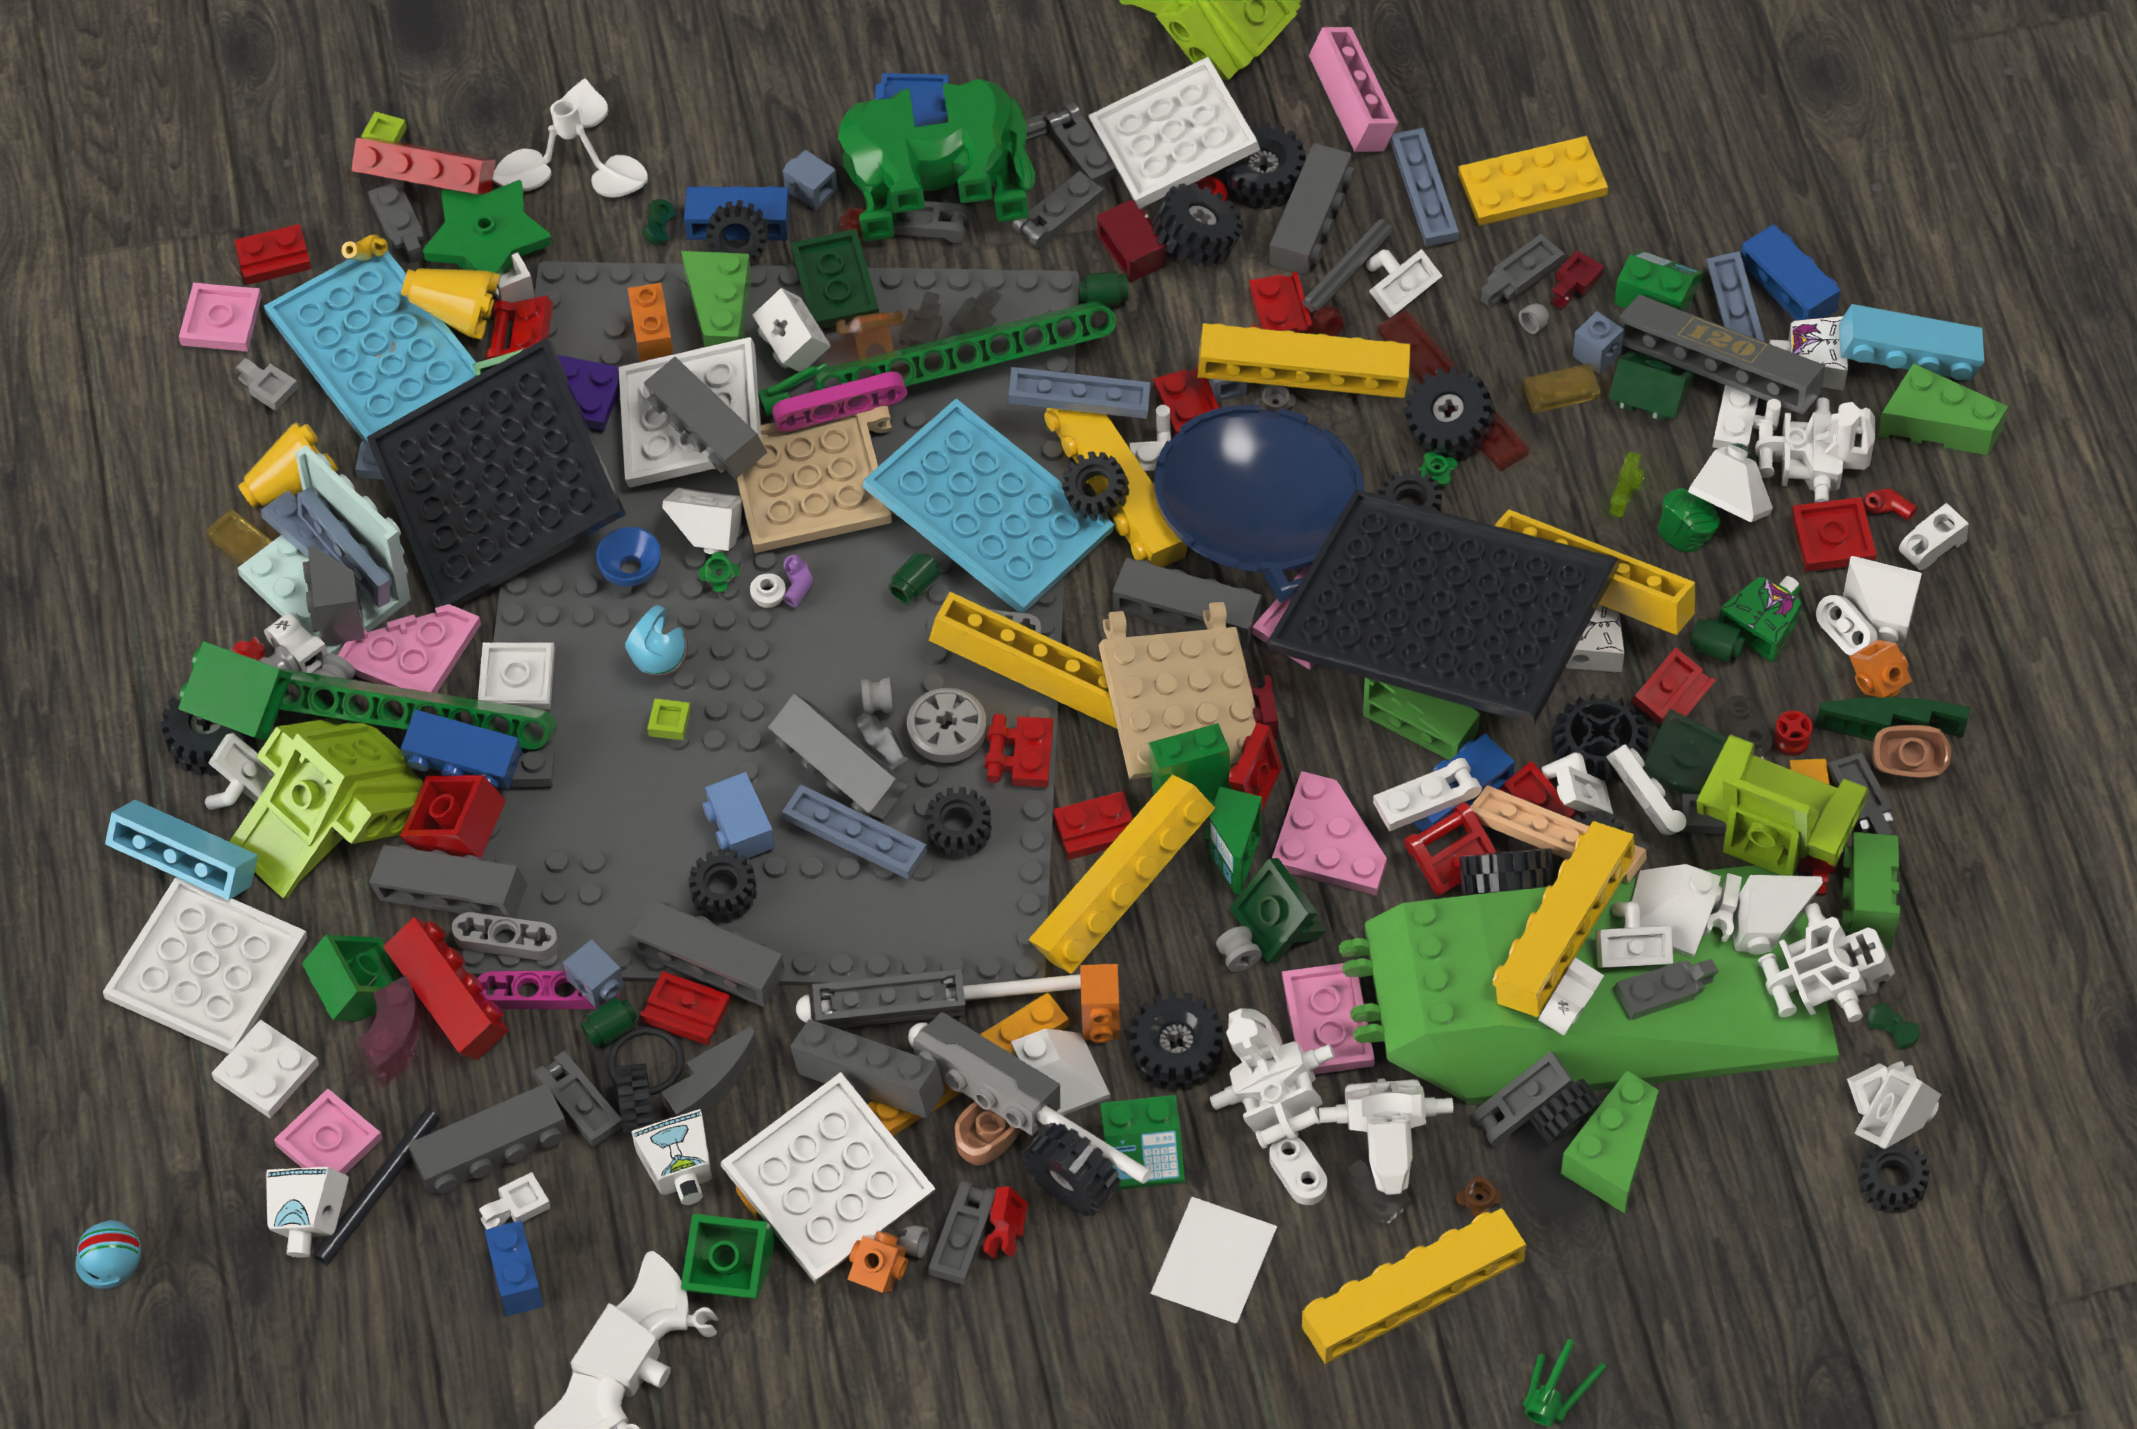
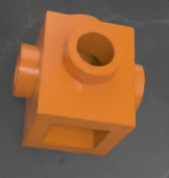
[1849,639,1912,697]
[848,1231,908,1293]

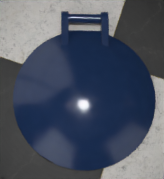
[1154,404,1364,603]

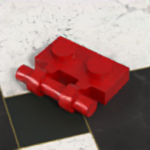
[984,714,1054,787]

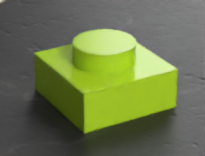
[361,112,407,142]
[647,698,691,741]

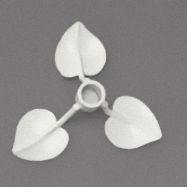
[493,78,648,197]

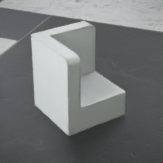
[495,253,535,303]

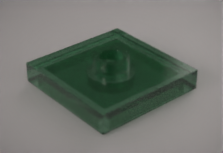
[1642,709,1728,794]

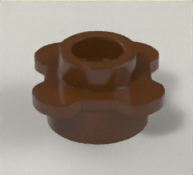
[1456,1176,1502,1218]

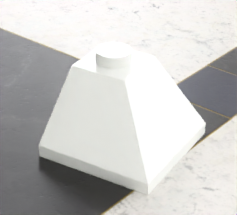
[1688,445,1773,522]
[662,488,744,554]
[1843,556,1922,647]
[1624,864,1721,959]
[1732,875,1823,955]
[1011,1028,1110,1116]
[1855,1067,1941,1149]

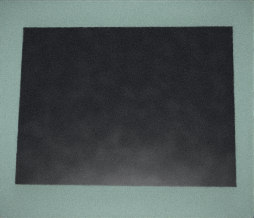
[1267,489,1619,725]

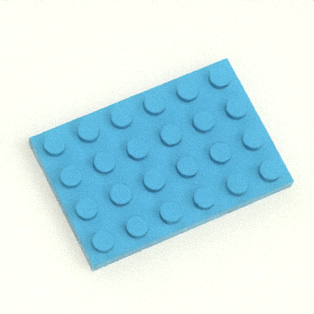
[264,250,476,446]
[863,399,1114,613]

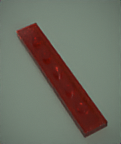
[1378,310,1529,472]

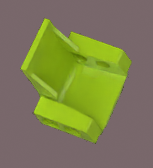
[1119,0,1302,80]
[229,718,423,898]
[1697,734,1869,876]

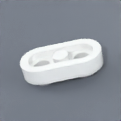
[1816,595,1877,655]
[1269,1136,1327,1205]

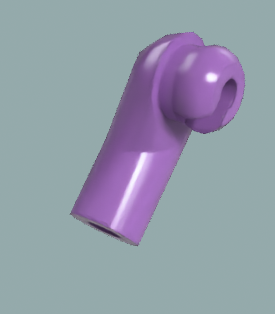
[783,555,814,607]

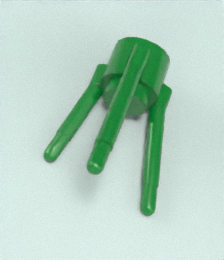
[758,363,828,417]
[1522,1339,1606,1427]

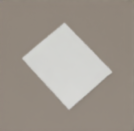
[1150,1197,1277,1324]

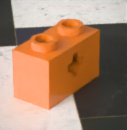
[627,283,674,362]
[1080,964,1120,1043]

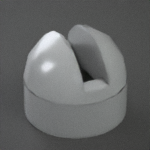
[1518,303,1549,334]
[898,1225,929,1258]

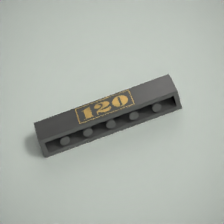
[1619,295,1825,414]

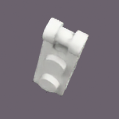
[1606,744,1686,836]
[1373,758,1482,832]

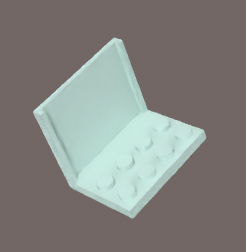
[237,445,411,655]

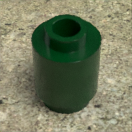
[1079,271,1129,306]
[888,553,940,605]
[1690,618,1746,663]
[580,996,638,1048]

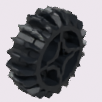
[1551,693,1649,787]

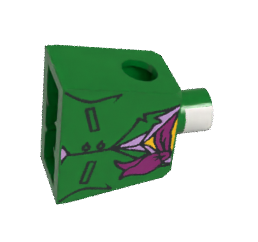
[1719,576,1802,663]

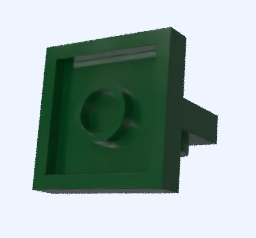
[1230,858,1326,963]

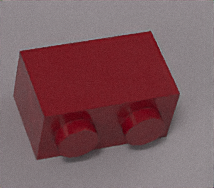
[1097,199,1168,283]

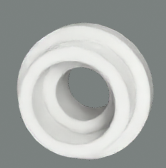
[750,573,786,608]

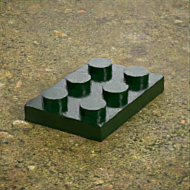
[790,229,880,329]

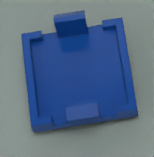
[874,73,949,127]

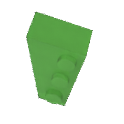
[681,251,752,347]
[1877,363,2008,455]
[1363,678,1480,760]
[1841,832,1900,950]
[1561,1071,1659,1214]

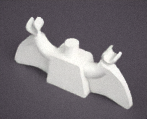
[534,1251,719,1429]

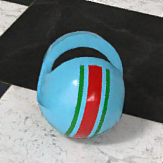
[625,605,688,677]
[75,1220,142,1289]

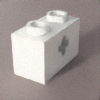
[753,288,831,372]

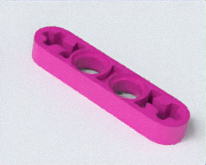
[772,372,907,432]
[477,971,620,1009]

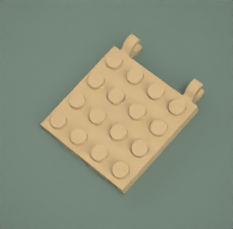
[736,406,898,553]
[1098,602,1256,779]

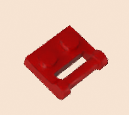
[485,295,553,360]
[1403,802,1496,896]

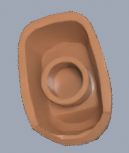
[1872,725,1951,778]
[955,1101,1022,1166]

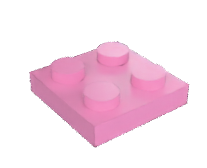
[179,283,262,352]
[274,1089,382,1174]

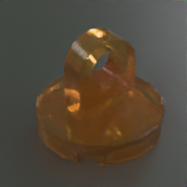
[836,310,906,371]

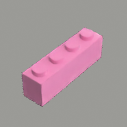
[1309,27,1398,152]

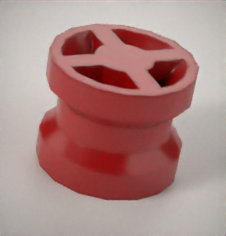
[1774,710,1812,756]

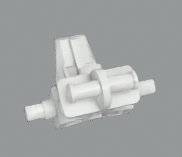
[1755,398,1875,503]
[1758,903,1895,1022]
[1210,1008,1335,1149]
[1319,1078,1453,1195]

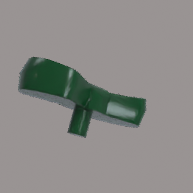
[642,199,676,246]
[1867,1003,1920,1050]

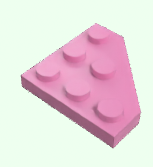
[338,604,481,693]
[1272,771,1387,896]

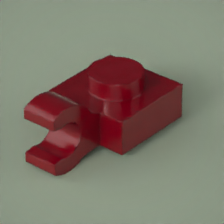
[1550,250,1605,310]
[1249,675,1278,740]

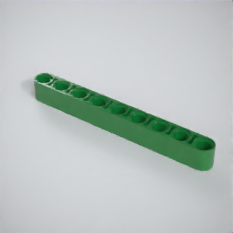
[814,302,1116,399]
[280,668,557,749]

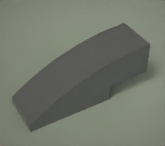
[661,1026,758,1118]

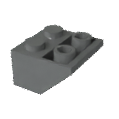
[303,546,365,644]

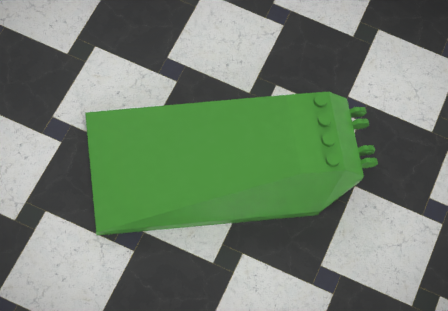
[1339,865,1839,1106]

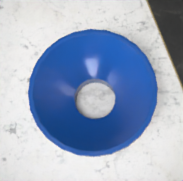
[596,527,661,587]

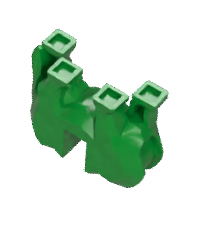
[838,78,1035,241]

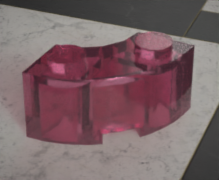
[358,975,421,1088]

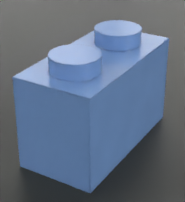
[702,772,775,859]

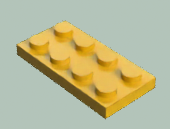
[1458,136,1608,226]

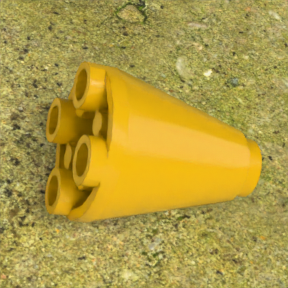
[401,268,501,340]
[238,422,338,508]

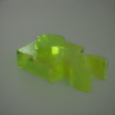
[1609,451,1645,518]

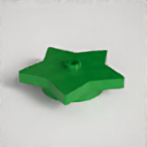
[423,180,552,278]

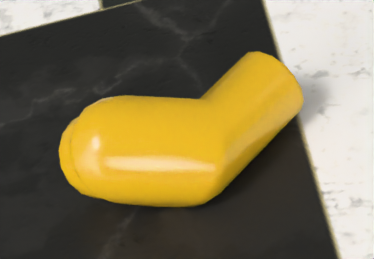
[342,235,388,262]

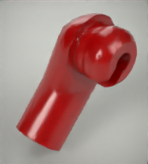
[1864,489,1918,521]

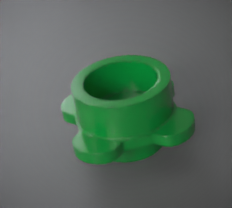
[1418,451,1457,487]
[698,552,741,593]

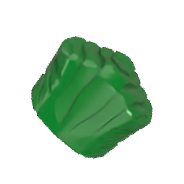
[1657,488,1721,552]

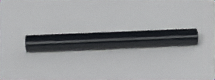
[313,1109,440,1266]

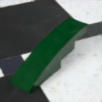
[1815,697,1971,741]

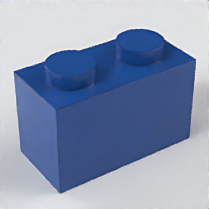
[484,1220,544,1317]

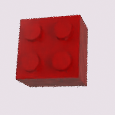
[400,775,506,859]

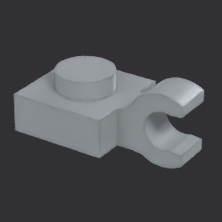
[236,358,298,411]

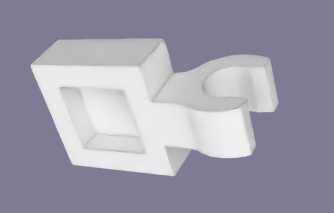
[1703,873,1742,942]
[1847,1061,1917,1115]
[479,1172,550,1229]

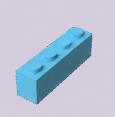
[1839,304,1984,381]
[105,800,258,900]

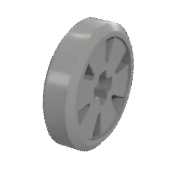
[907,688,987,763]

